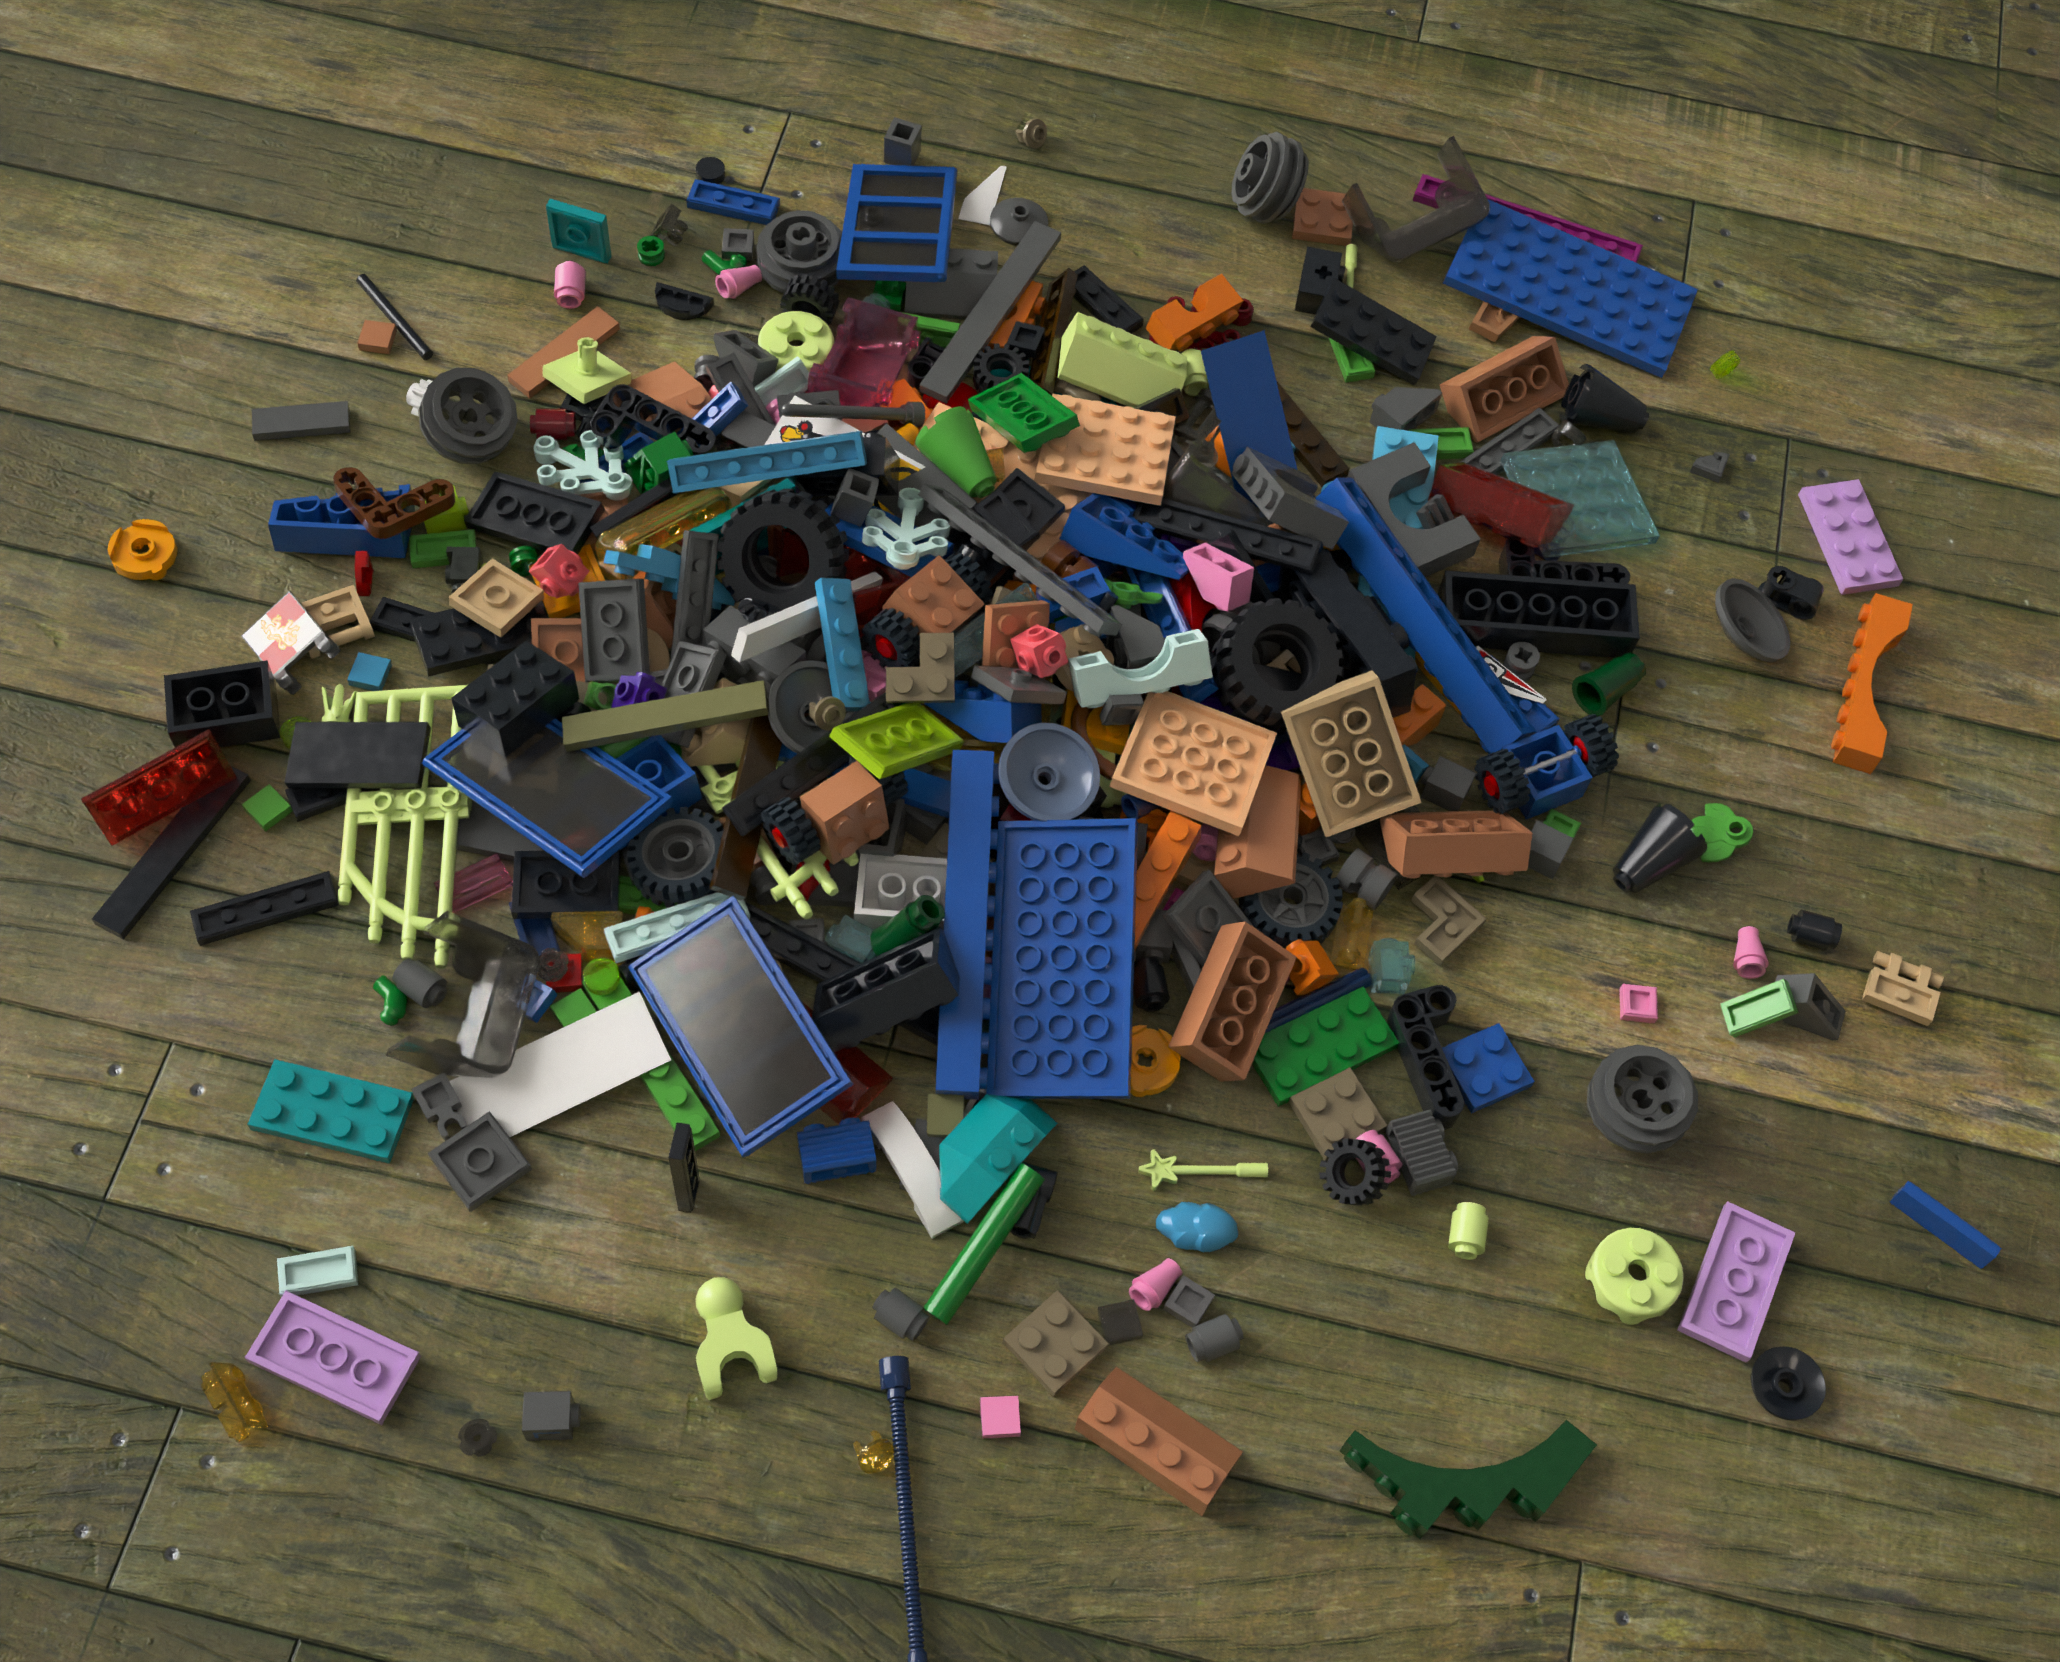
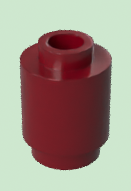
[530,409,576,440]

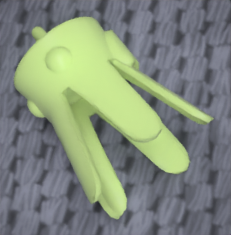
[322,684,358,722]

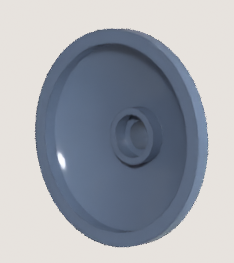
[998,723,1100,821]

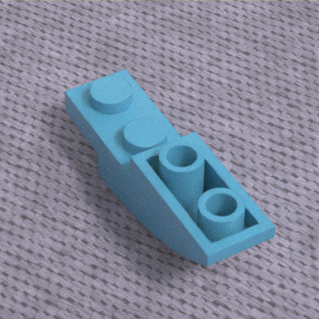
[604,544,735,610]

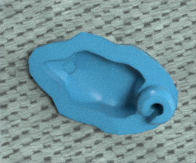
[1155,1202,1238,1252]

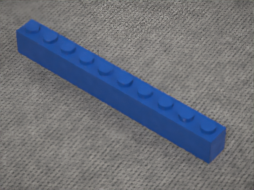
[1315,477,1536,754]
[936,750,1000,1100]

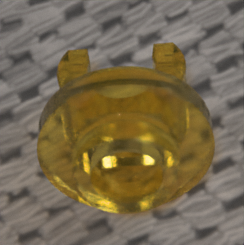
[853,1430,895,1474]

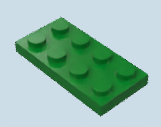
[968,373,1080,453]
[1252,987,1399,1107]

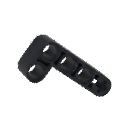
[590,384,722,455]
[1499,534,1630,584]
[1387,985,1464,1130]

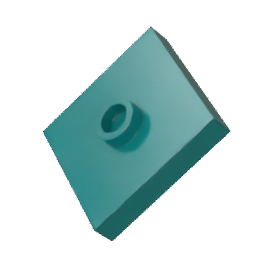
[546,199,612,264]

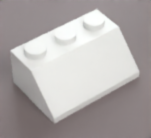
[854,853,947,933]

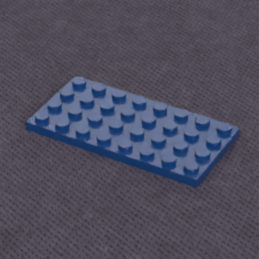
[1443,197,1698,378]
[986,818,1138,1099]

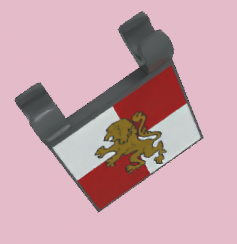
[241,591,341,695]

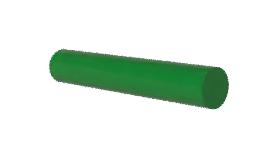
[924,1163,1045,1325]

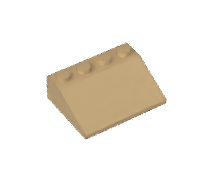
[1281,671,1422,837]

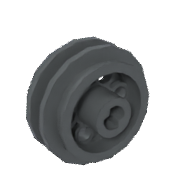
[1231,131,1309,224]
[757,210,842,294]
[418,368,518,464]
[1587,1045,1698,1154]

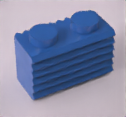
[797,1118,876,1184]

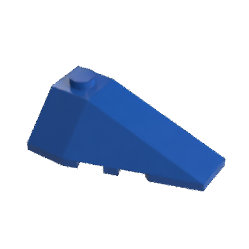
[1059,493,1190,580]

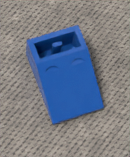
[924,680,1042,743]

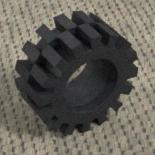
[780,274,840,326]
[973,343,1029,393]
[1319,1138,1391,1206]

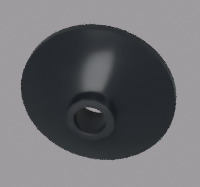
[1751,1346,1826,1421]

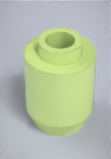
[1181,349,1209,396]
[1448,1202,1489,1260]

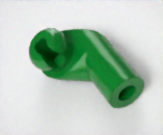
[702,250,747,275]
[373,975,408,1026]

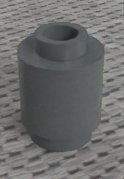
[392,958,447,1008]
[872,1287,930,1341]
[1185,1314,1244,1363]

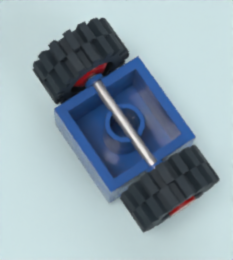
[1474,714,1619,820]

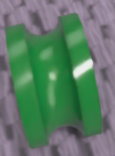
[637,236,665,266]
[508,546,538,576]

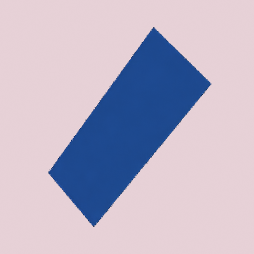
[1201,330,1297,519]

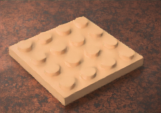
[1034,393,1176,506]
[1109,691,1277,836]

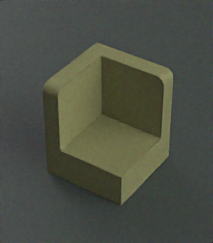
[927,1094,964,1138]

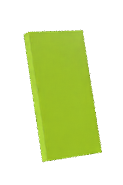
[829,703,964,780]

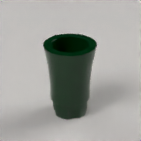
[1572,653,1646,717]
[870,895,945,956]

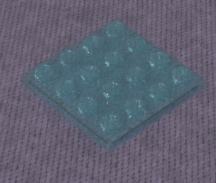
[1500,440,1660,558]

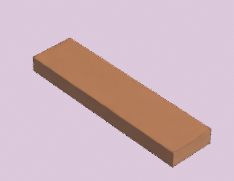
[507,306,620,399]

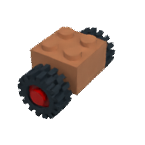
[862,553,992,668]
[761,755,908,865]

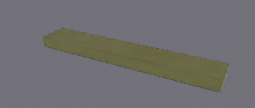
[562,680,769,752]

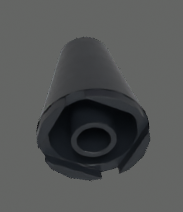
[1559,364,1649,433]
[1613,803,1707,893]

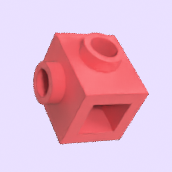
[528,544,590,599]
[1010,624,1068,678]

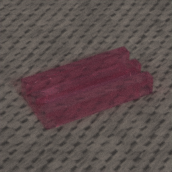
[434,853,513,914]

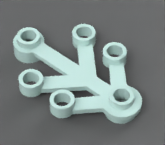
[533,430,633,501]
[862,488,950,570]

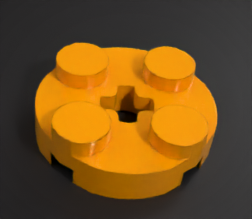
[108,519,178,580]
[1130,1025,1181,1097]

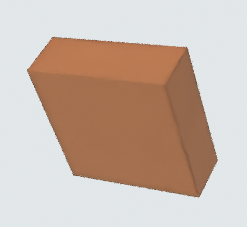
[357,320,397,354]

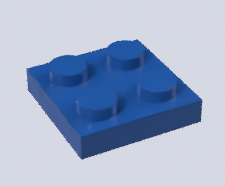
[1442,1023,1535,1114]

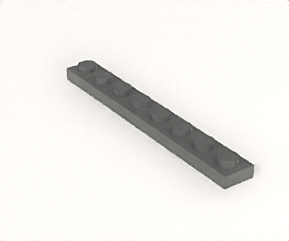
[918,484,1123,637]

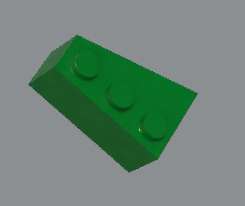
[622,432,693,510]

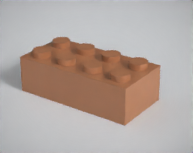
[1168,921,1297,1082]

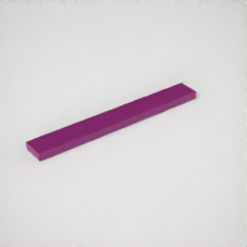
[1413,174,1643,263]

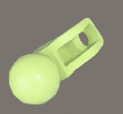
[696,1277,777,1400]

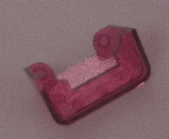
[807,297,921,407]

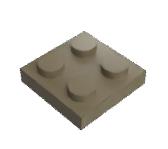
[1288,1068,1387,1161]
[1002,1290,1109,1397]

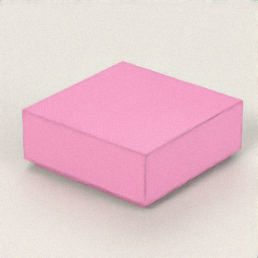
[1619,984,1658,1023]
[980,1396,1021,1439]

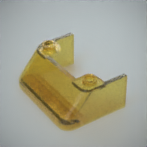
[595,487,732,581]

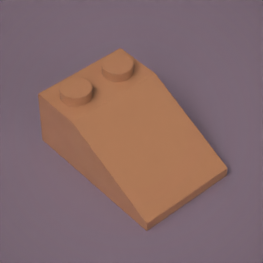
[629,361,712,441]

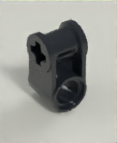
[907,337,945,396]
[1758,566,1824,620]

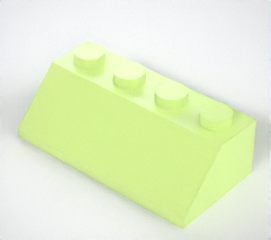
[1058,312,1187,408]

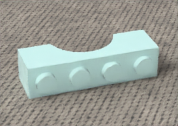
[1068,629,1213,708]

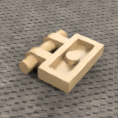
[1862,951,1944,1026]

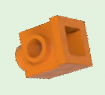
[1285,939,1339,995]

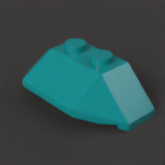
[939,1094,1058,1224]

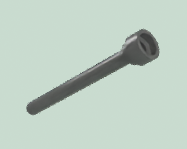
[781,402,925,427]

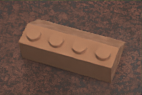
[1439,336,1569,443]
[1214,765,1301,899]
[1380,810,1533,878]
[1075,1367,1243,1516]

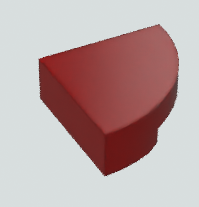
[355,551,374,596]

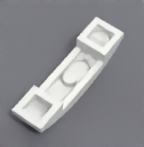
[861,1101,964,1239]

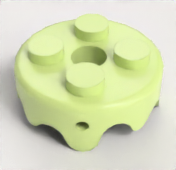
[758,311,835,383]
[1585,1228,1684,1325]

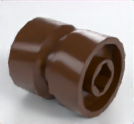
[1041,540,1100,578]

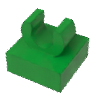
[871,280,906,313]

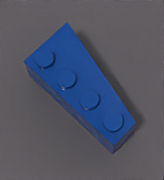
[268,484,415,558]

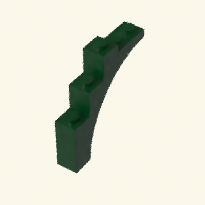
[1340,1419,1597,1539]

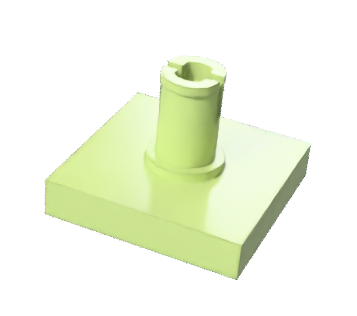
[543,337,631,404]

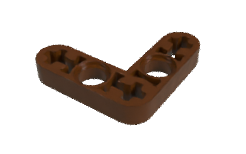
[333,467,455,539]

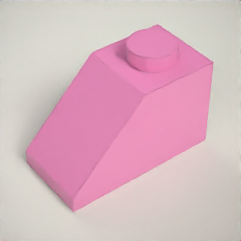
[1183,543,1254,612]

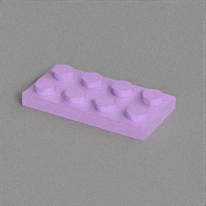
[1798,479,1903,595]
[1677,1201,1795,1363]
[245,1291,421,1425]

